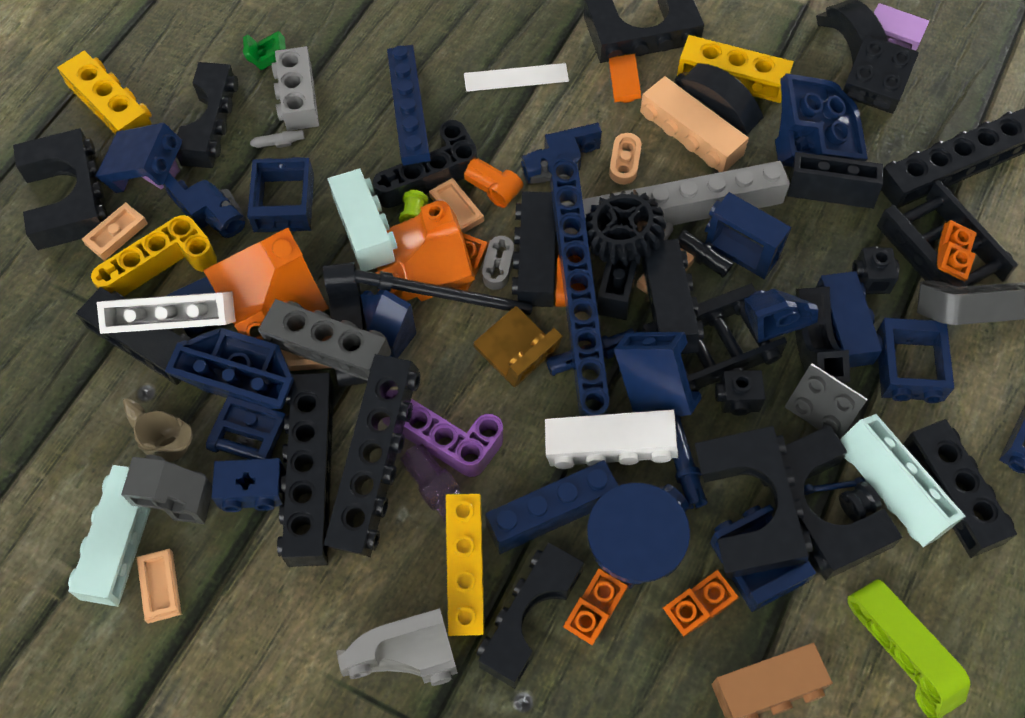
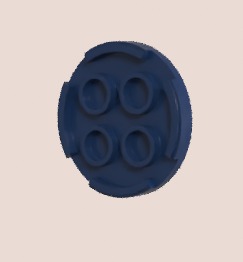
[587,483,690,584]

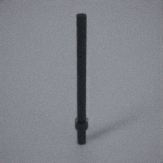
[353,270,532,315]

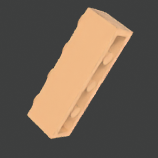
[640,76,749,172]

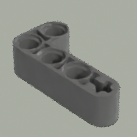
[917,281,1025,325]

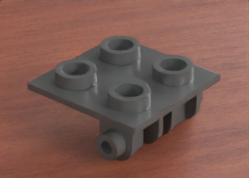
[785,363,868,440]

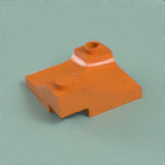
[375,201,476,302]
[203,228,329,340]

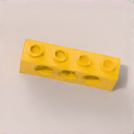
[677,35,794,103]
[57,50,152,134]
[446,494,485,636]

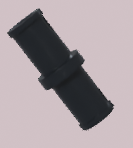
[678,230,734,278]

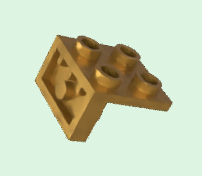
[473,306,563,388]

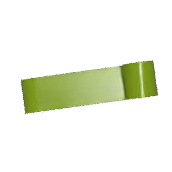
[847,579,971,718]

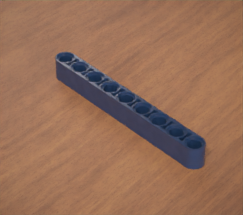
[550,158,609,416]

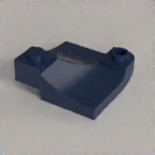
[775,73,868,167]

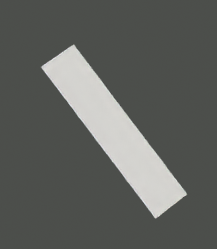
[464,63,569,92]

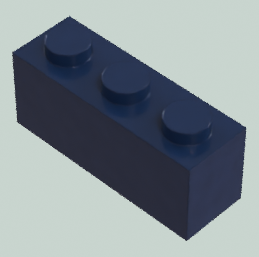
[816,271,883,367]

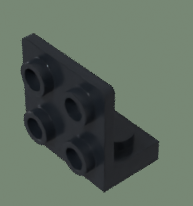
[843,35,919,114]

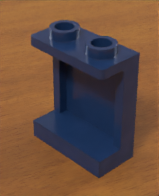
[96,123,182,193]
[614,332,702,416]
[710,504,816,612]

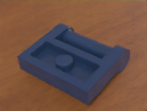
[206,396,286,460]

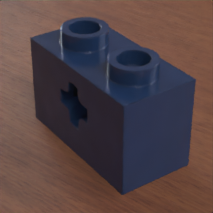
[212,458,286,512]

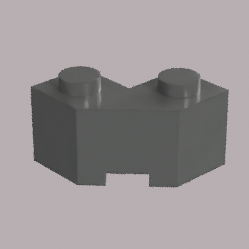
[121,455,212,524]

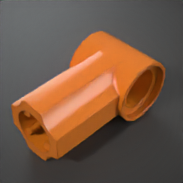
[464,158,524,208]

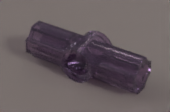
[400,444,461,522]

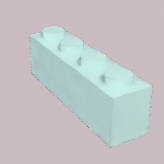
[327,168,398,271]
[840,414,966,547]
[68,465,151,607]

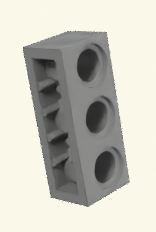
[272,46,319,131]

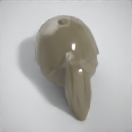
[123,398,193,463]

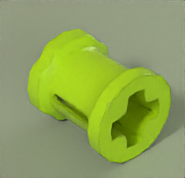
[399,190,428,223]

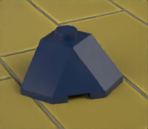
[744,289,819,343]
[361,290,417,358]

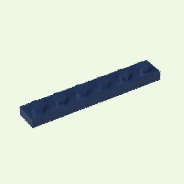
[387,45,431,166]

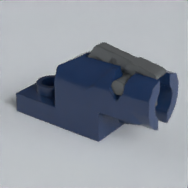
[521,123,602,185]
[163,173,245,238]

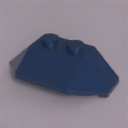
[165,328,294,409]

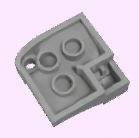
[336,608,458,686]

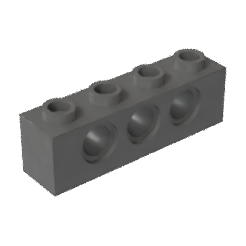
[258,299,392,381]

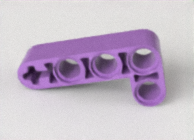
[382,390,503,477]

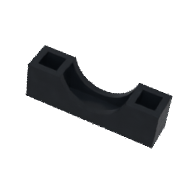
[176,62,238,168]
[476,542,584,689]

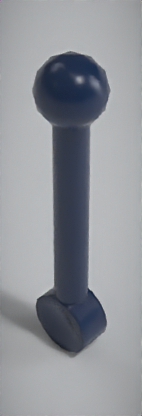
[804,476,866,495]

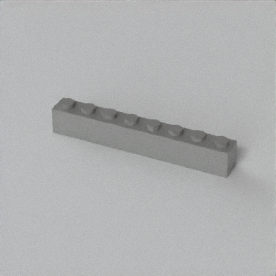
[561,161,790,234]

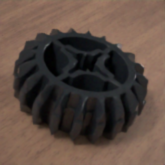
[585,189,666,267]

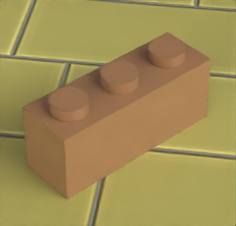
[711,643,833,718]

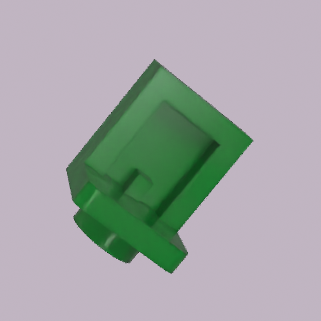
[243,31,286,70]

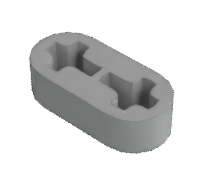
[482,236,514,290]

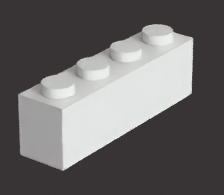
[97,291,236,334]
[545,410,678,469]

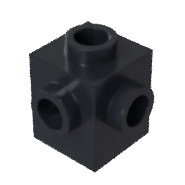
[852,246,900,294]
[715,368,765,416]

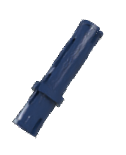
[546,329,635,376]
[673,415,708,509]

